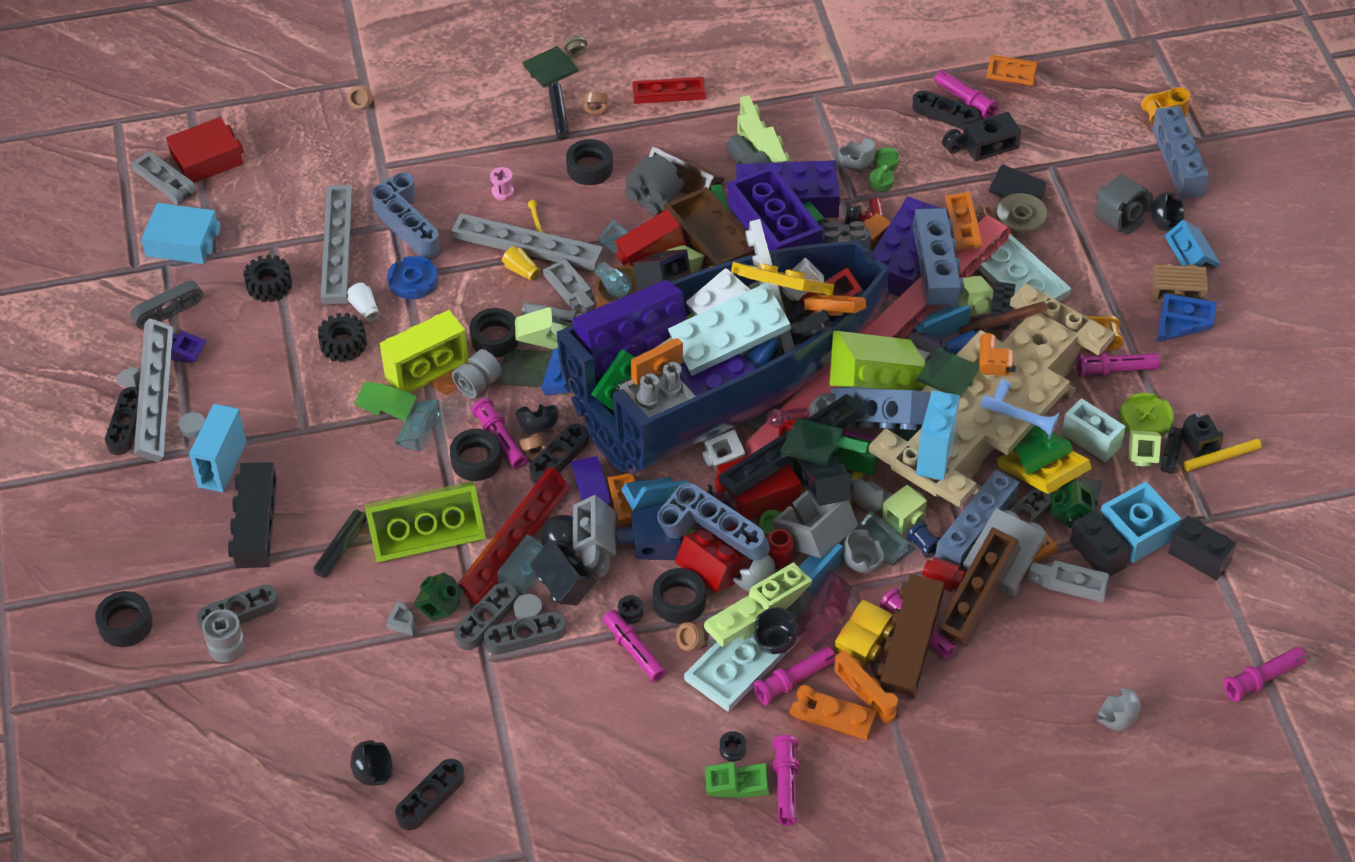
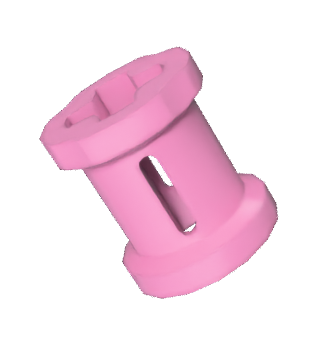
[490,167,514,200]

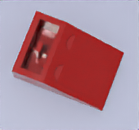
[675,525,767,593]

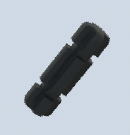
[1160,426,1184,474]

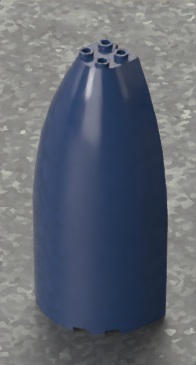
[556,241,889,474]

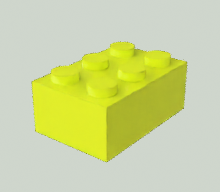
[380,310,469,393]

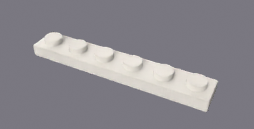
[745,219,795,353]

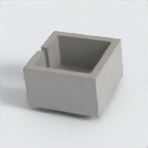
[773,491,858,559]

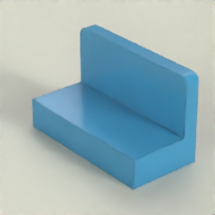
[1164,219,1220,267]
[913,304,971,346]
[621,477,689,511]
[799,543,843,596]

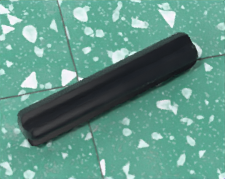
[548,82,569,139]
[313,509,367,578]

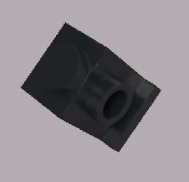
[1182,413,1224,458]

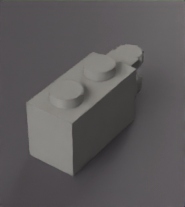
[573,495,616,577]

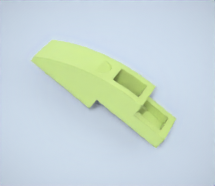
[737,95,790,163]
[704,562,812,647]

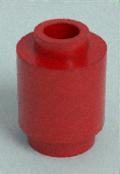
[767,529,794,569]
[922,556,966,592]

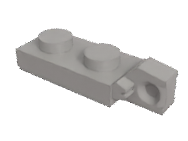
[543,259,595,314]
[1027,560,1110,603]

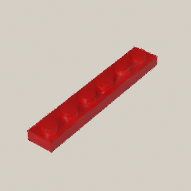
[457,467,571,605]

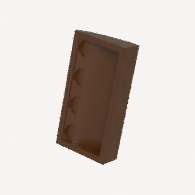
[663,187,756,268]

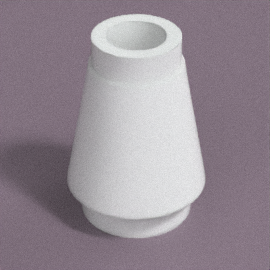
[347,283,380,322]

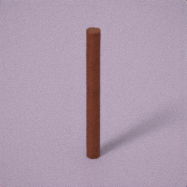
[960,301,1047,334]

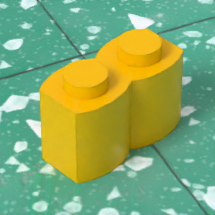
[834,600,895,667]

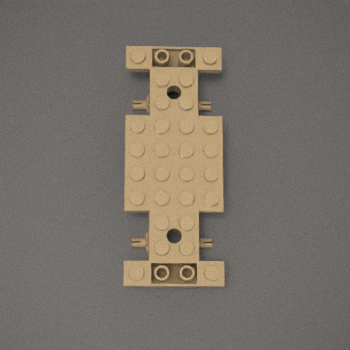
[869,283,1115,507]

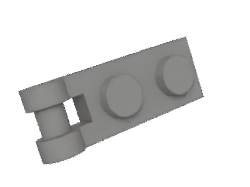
[131,151,196,205]

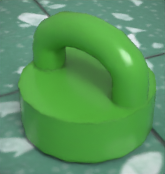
[874,147,899,171]
[869,164,894,192]
[759,509,782,536]

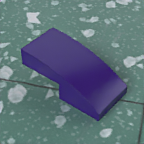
[171,331,206,362]
[571,456,611,506]

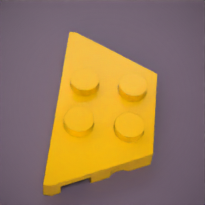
[731,262,835,295]

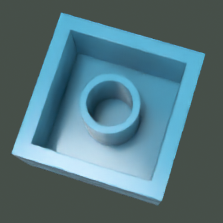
[1100,481,1181,563]

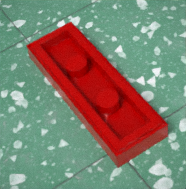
[633,77,706,104]

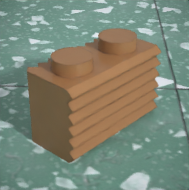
[1151,263,1208,303]

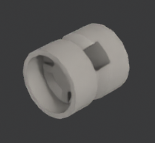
[452,349,502,399]
[202,609,245,662]

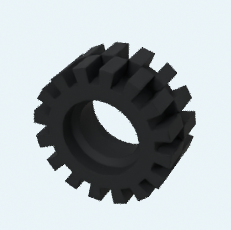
[243,254,292,302]
[990,281,1016,330]
[318,313,367,362]

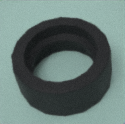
[566,139,613,185]
[469,308,519,358]
[450,429,502,481]
[652,568,706,624]
[95,591,153,647]

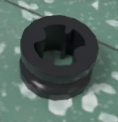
[942,129,966,154]
[845,204,861,225]
[618,595,644,624]
[720,731,746,762]

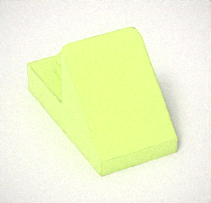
[515,308,567,349]

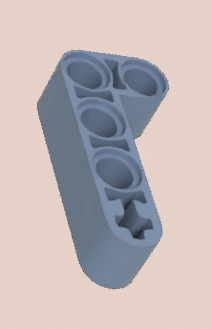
[371,172,441,260]
[657,483,770,560]

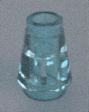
[595,262,632,298]

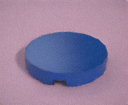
[387,256,439,299]

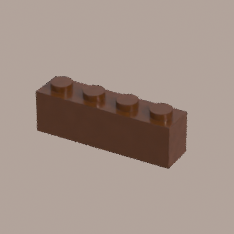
[937,527,1021,647]
[877,574,944,698]

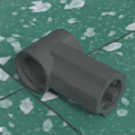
[726,134,769,164]

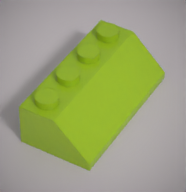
[830,331,929,391]
[364,481,486,562]

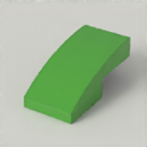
[354,382,417,421]
[705,762,770,798]

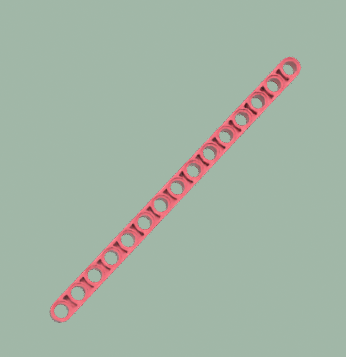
[743,215,1011,456]

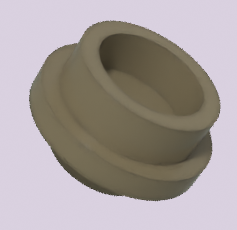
[564,35,588,57]

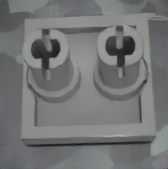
[620,362,696,418]

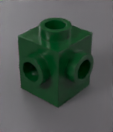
[1050,480,1096,528]
[413,572,464,621]

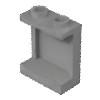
[963,508,1047,598]

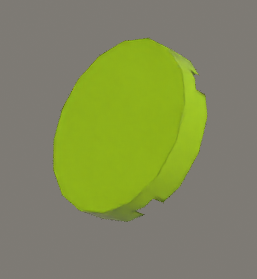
[1119,393,1174,437]

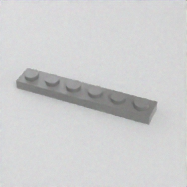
[321,185,353,305]
[451,213,603,272]
[134,318,173,462]

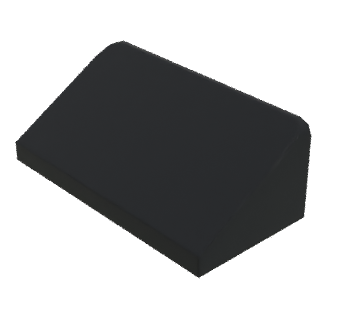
[989,165,1046,200]

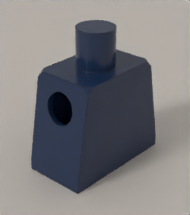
[616,503,681,560]

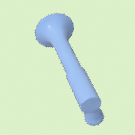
[980,380,1059,440]

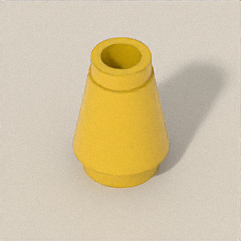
[502,246,540,281]

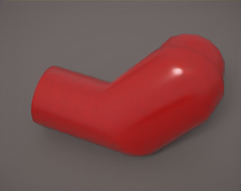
[859,198,884,222]

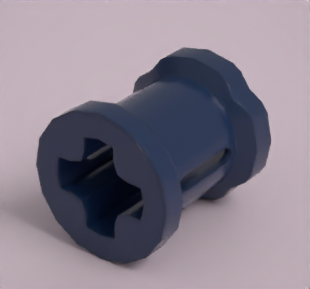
[906,521,941,558]

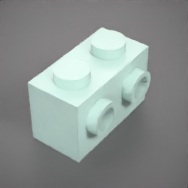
[1062,398,1126,463]

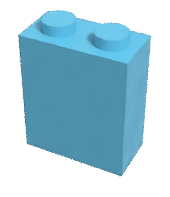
[141,203,220,264]
[916,390,960,481]
[189,404,247,492]

